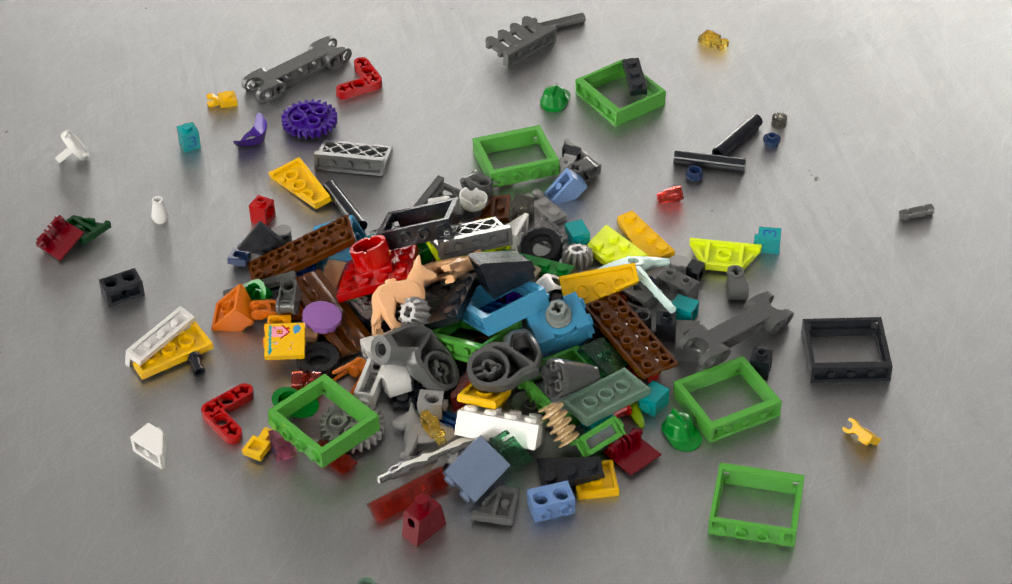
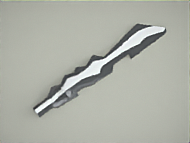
[376,435,474,484]

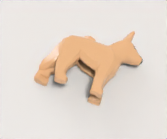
[424,249,482,286]
[371,255,437,336]

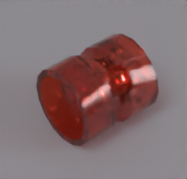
[291,370,322,397]

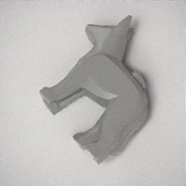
[391,402,460,474]

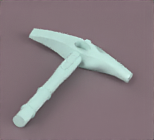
[598,256,676,313]

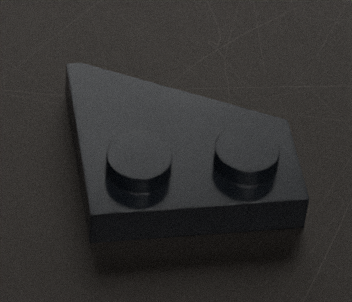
[237,221,287,256]

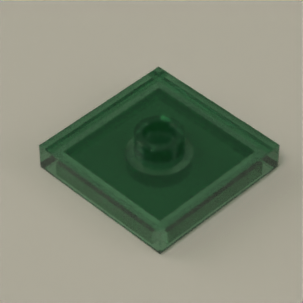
[577,337,629,378]

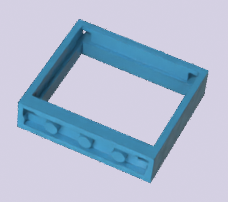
[461,281,550,336]

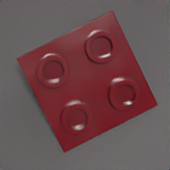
[35,215,84,261]
[602,428,662,476]

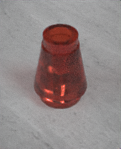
[656,185,684,204]

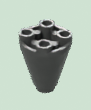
[540,357,600,399]

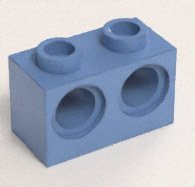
[527,480,575,522]

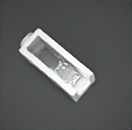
[354,358,387,407]

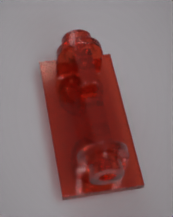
[317,439,358,475]

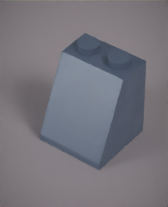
[442,435,510,503]

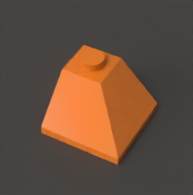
[211,283,255,331]

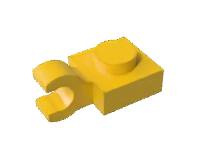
[206,91,238,108]
[842,418,881,446]
[242,427,274,461]

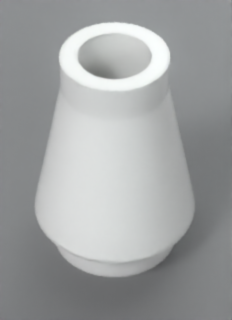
[151,196,169,224]

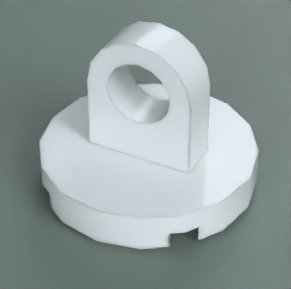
[55,130,89,163]

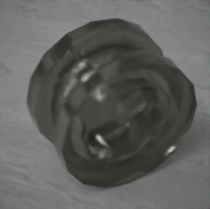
[771,113,787,129]

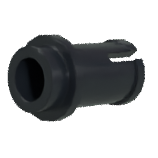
[187,352,206,377]

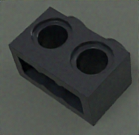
[99,268,145,307]

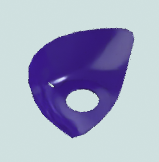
[233,113,267,146]

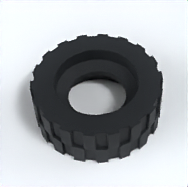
[520,227,563,262]
[296,342,341,383]

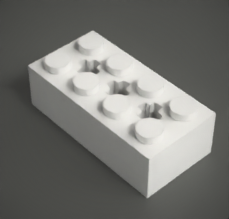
[454,404,547,450]

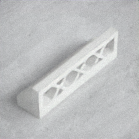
[125,306,195,367]

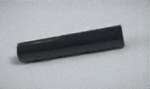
[712,114,763,156]
[673,150,746,172]
[323,180,368,231]

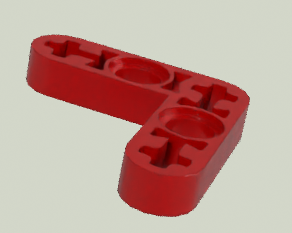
[336,57,382,99]
[201,383,254,445]

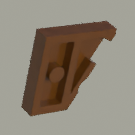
[474,194,511,224]

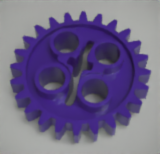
[281,99,338,140]

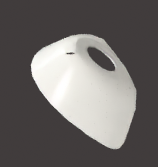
[535,273,561,293]

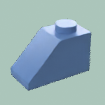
[543,168,588,205]

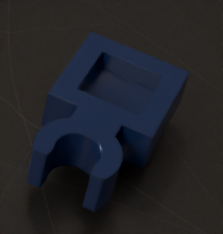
[227,243,251,267]

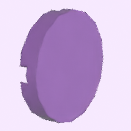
[302,301,342,334]

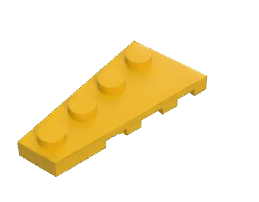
[268,157,332,209]
[617,210,675,259]
[559,263,639,304]
[133,321,214,380]

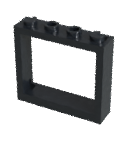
[376,197,463,250]
[801,317,893,383]

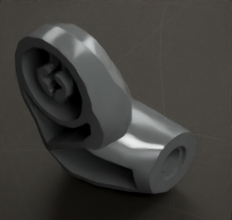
[370,323,460,393]
[467,329,543,392]

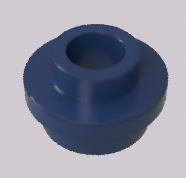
[763,132,781,148]
[686,165,704,182]

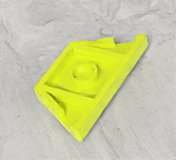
[587,225,647,265]
[689,238,762,272]

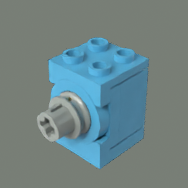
[526,292,595,359]

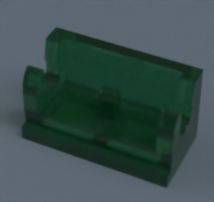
[489,430,534,473]

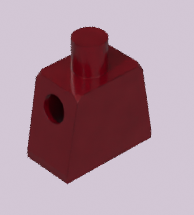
[402,494,446,547]

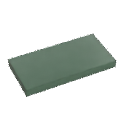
[561,367,651,427]

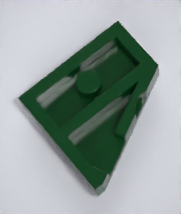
[65,215,112,245]

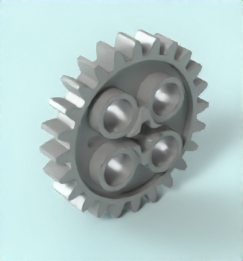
[318,402,386,453]

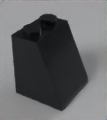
[468,251,535,299]

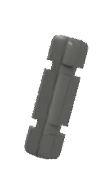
[899,204,935,221]

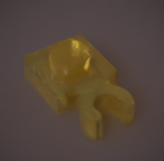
[698,29,729,51]
[420,409,447,445]

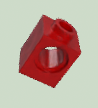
[249,195,276,226]

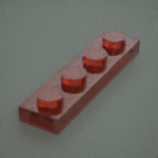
[367,466,449,523]

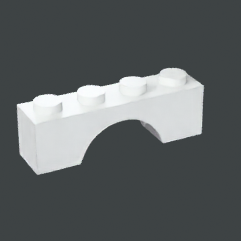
[360,335,413,398]

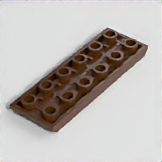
[248,214,356,280]
[290,269,372,358]
[585,292,679,380]

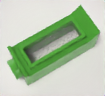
[569,416,626,457]

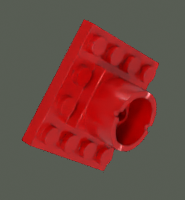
[336,235,419,303]

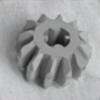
[561,243,593,271]
[398,296,431,326]

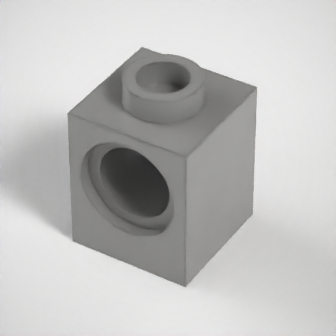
[417,389,448,420]

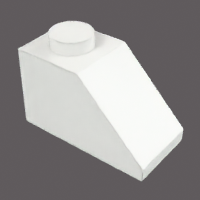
[130,423,166,469]

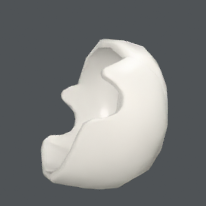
[459,187,488,212]

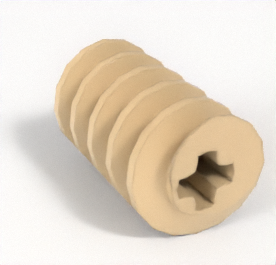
[538,402,580,448]

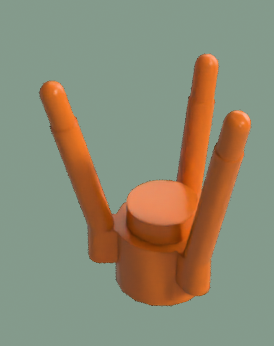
[332,357,366,395]

